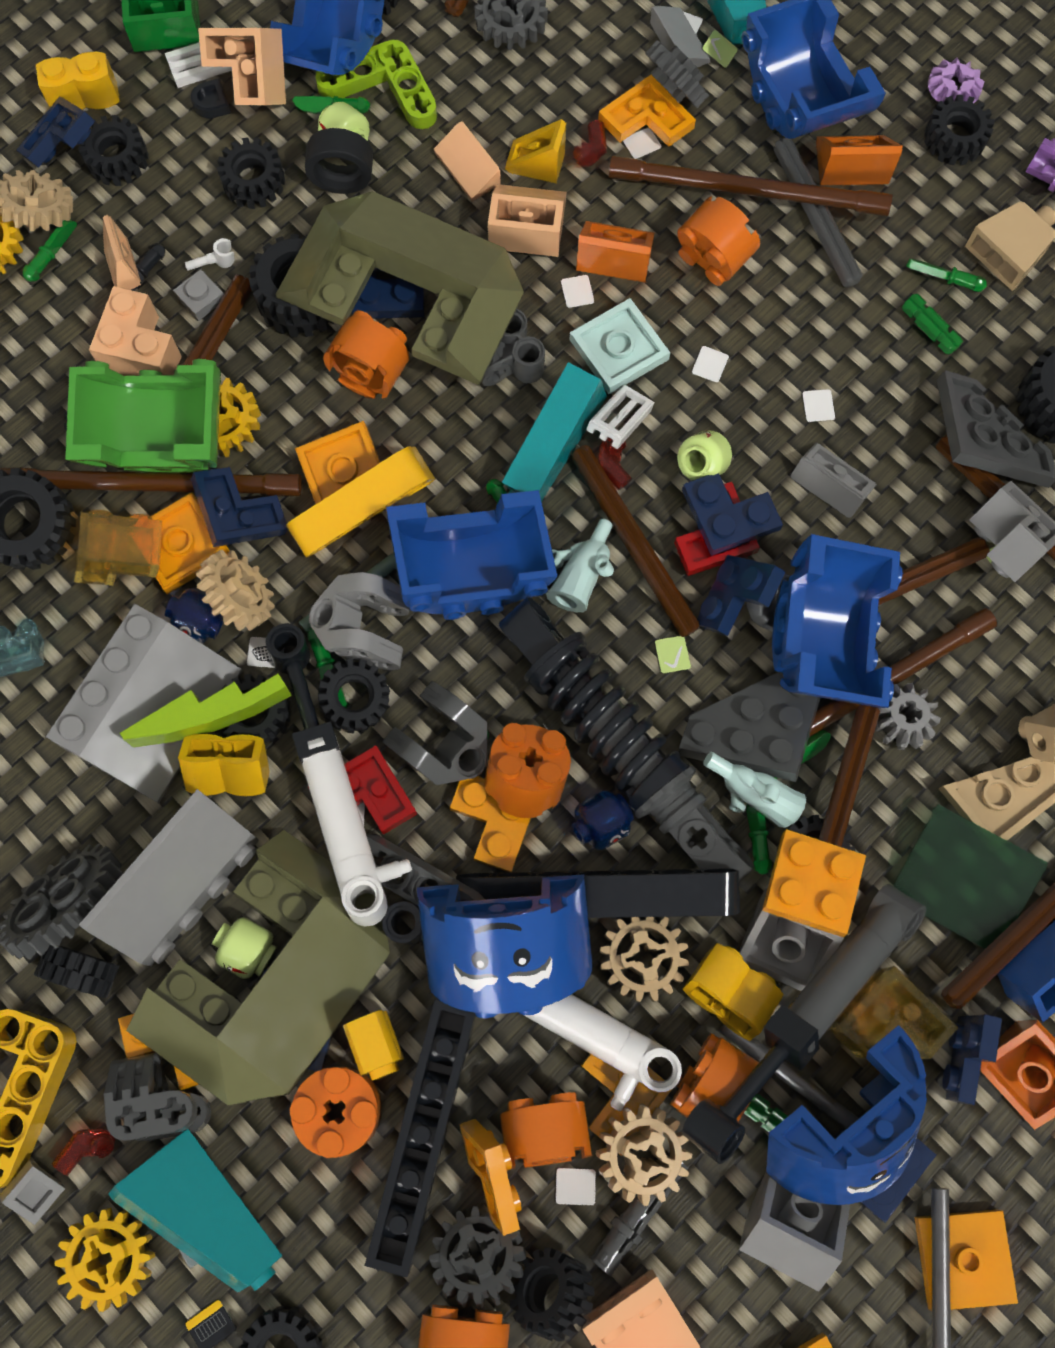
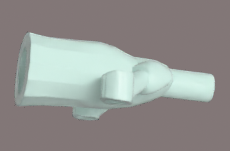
[546,519,614,613]
[703,752,807,828]

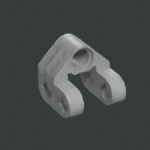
[309,572,410,670]

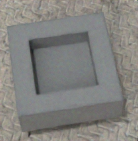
[173,269,224,321]
[0,1160,65,1225]

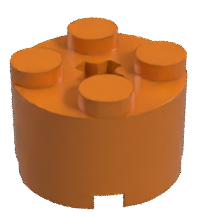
[677,196,760,286]
[323,310,410,399]
[484,723,571,818]
[670,1033,759,1121]
[290,1067,381,1158]
[500,1092,592,1169]
[418,1304,510,1348]

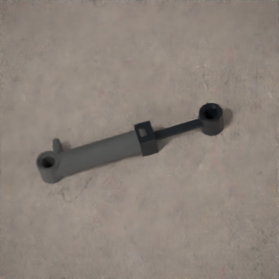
[682,884,926,1164]

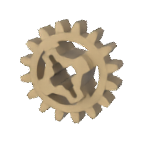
[0,170,73,231]
[196,549,275,631]
[599,917,689,1002]
[596,1104,692,1206]

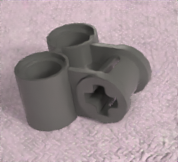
[481,309,545,386]

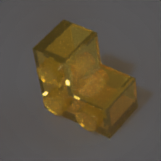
[74,510,162,586]
[829,966,958,1059]

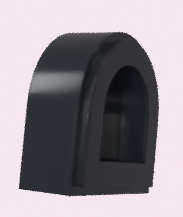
[191,78,231,119]

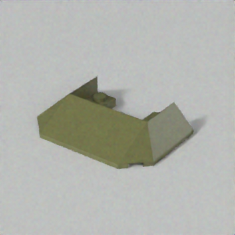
[276,191,524,385]
[126,830,390,1106]

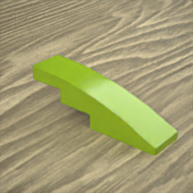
[120,674,292,748]

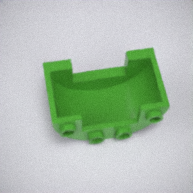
[65,359,221,473]

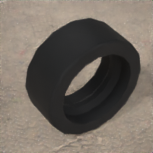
[305,128,373,194]

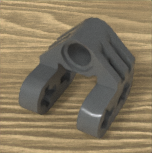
[382,681,488,785]
[104,1053,211,1141]

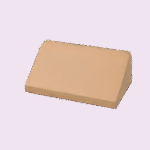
[434,121,501,202]
[103,215,141,290]

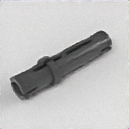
[589,1150,688,1276]

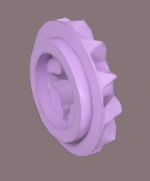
[928,57,985,103]

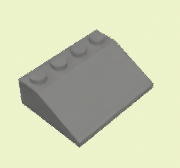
[46,604,243,803]
[79,789,259,966]

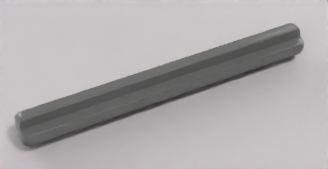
[774,137,862,288]

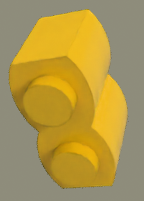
[36,52,120,110]
[178,734,270,796]
[683,943,784,1041]
[343,1010,404,1081]

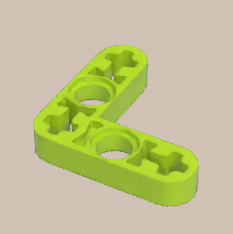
[315,40,437,130]

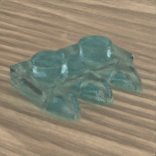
[0,619,44,677]

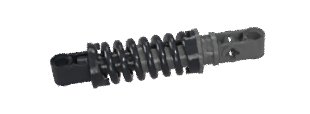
[499,596,755,882]

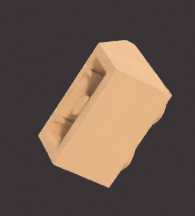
[488,184,567,257]

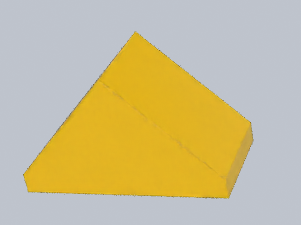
[505,119,566,183]

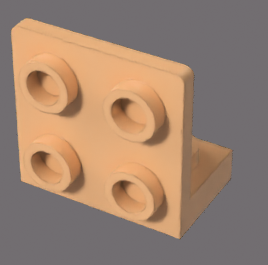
[582,1269,700,1348]

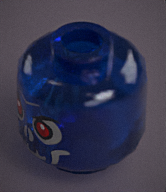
[164,588,223,644]
[572,791,634,850]

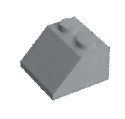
[738,880,844,991]
[739,1172,850,1292]

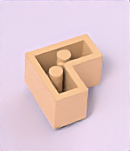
[198,28,286,105]
[89,286,182,376]

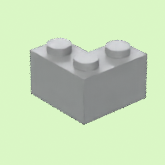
[969,481,1055,582]

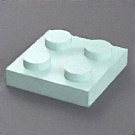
[569,298,670,394]

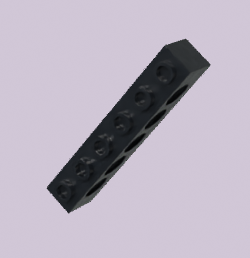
[364,999,476,1278]

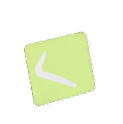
[702,30,738,68]
[655,636,691,673]

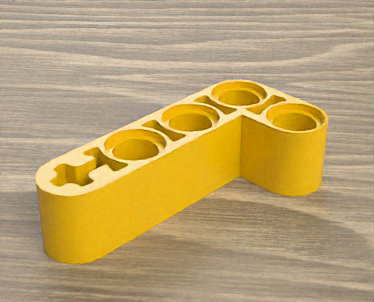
[286,446,435,558]
[0,1009,77,1188]

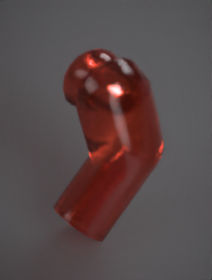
[573,120,607,167]
[597,438,632,490]
[52,1128,115,1176]

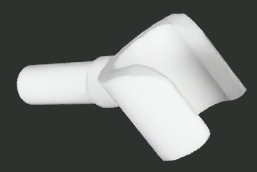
[185,238,234,271]

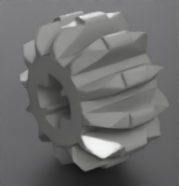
[875,683,941,750]

